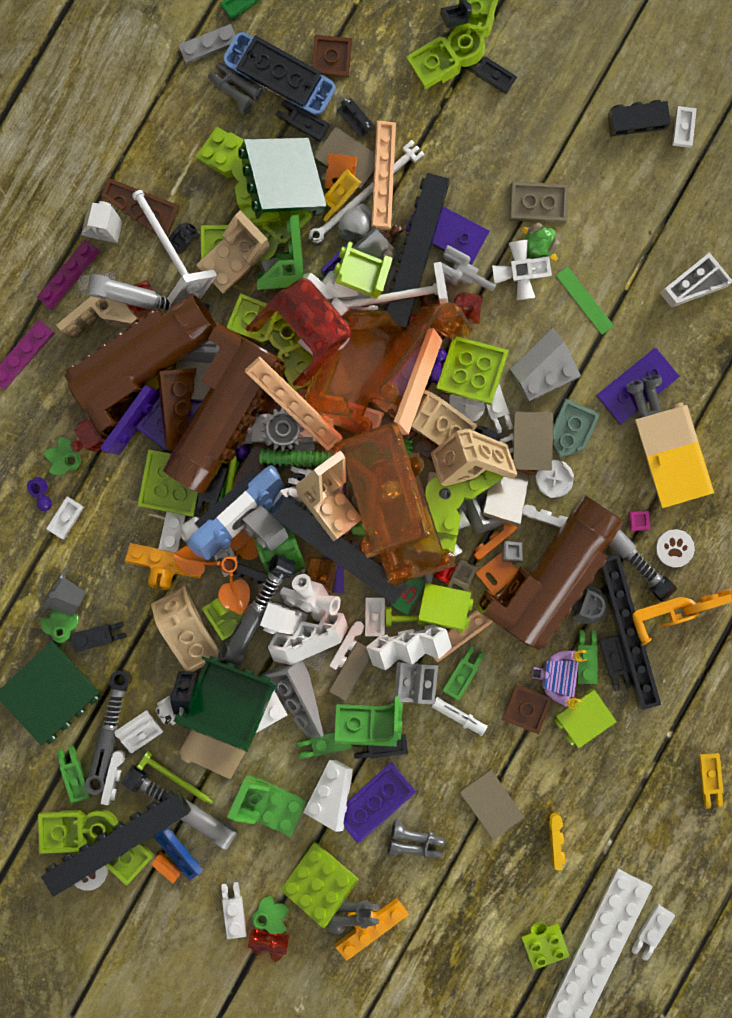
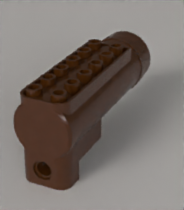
[65,293,217,437]
[163,324,286,494]
[477,495,624,650]

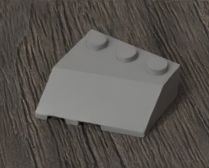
[510,328,581,403]

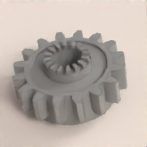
[261,408,304,452]

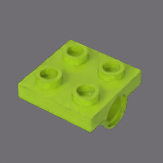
[202,598,247,641]
[522,922,570,970]

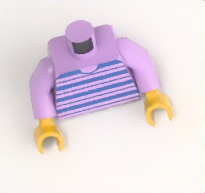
[532,650,587,710]

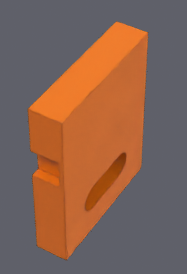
[325,153,357,189]
[475,551,517,595]
[151,851,182,884]

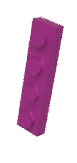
[36,240,100,310]
[0,320,55,390]

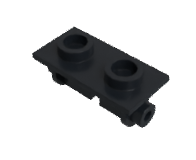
[337,98,375,138]

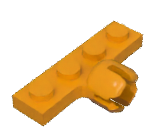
[125,543,202,590]
[335,898,409,961]

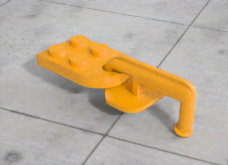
[632,589,732,645]

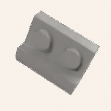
[394,662,438,704]

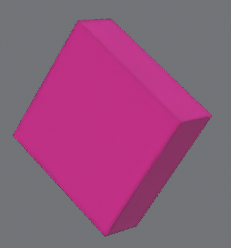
[628,510,650,531]

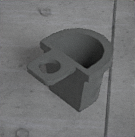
[41,568,85,616]
[572,585,607,624]

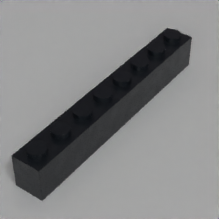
[382,173,450,330]
[268,495,407,604]
[599,554,661,710]
[41,790,191,897]

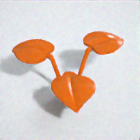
[173,529,259,614]

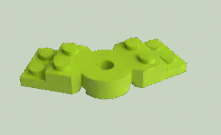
[406,0,498,89]
[196,127,281,226]
[201,211,312,266]
[227,293,328,391]
[415,470,504,556]
[38,809,154,886]

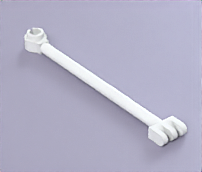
[309,140,425,245]

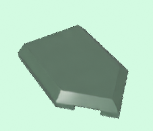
[553,399,600,459]

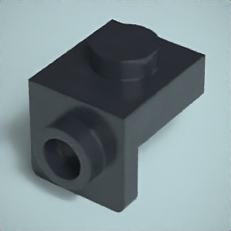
[440,0,472,28]

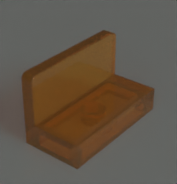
[305,557,337,596]

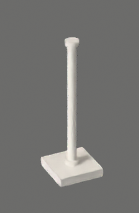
[132,190,217,305]
[326,262,450,314]

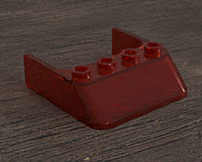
[246,278,351,387]

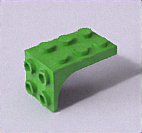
[334,696,403,747]

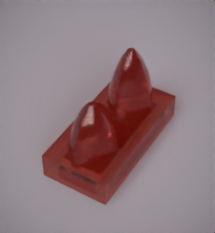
[248,929,289,963]

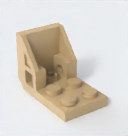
[196,210,270,294]
[56,296,140,338]
[389,390,477,446]
[431,429,517,486]
[296,451,362,541]
[151,586,219,671]

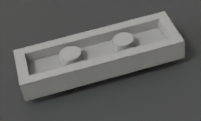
[179,24,236,65]

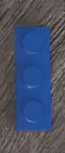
[153,827,203,881]

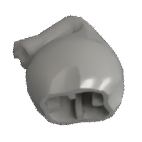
[338,204,372,243]

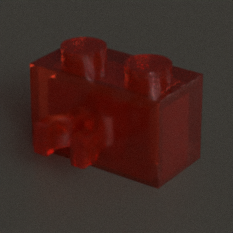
[70,419,107,452]

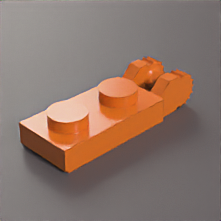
[473,523,517,561]

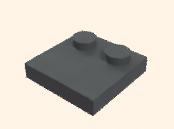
[352,227,400,263]

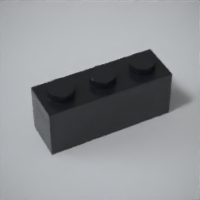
[607,100,671,137]

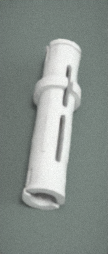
[431,697,488,736]

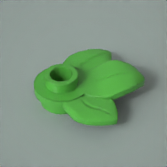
[44,437,81,475]
[40,610,79,643]
[252,896,289,934]

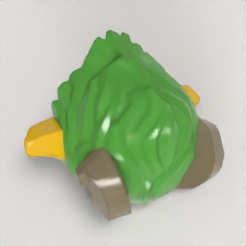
[522,223,559,261]

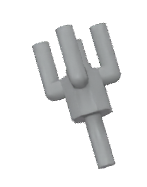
[434,245,496,292]

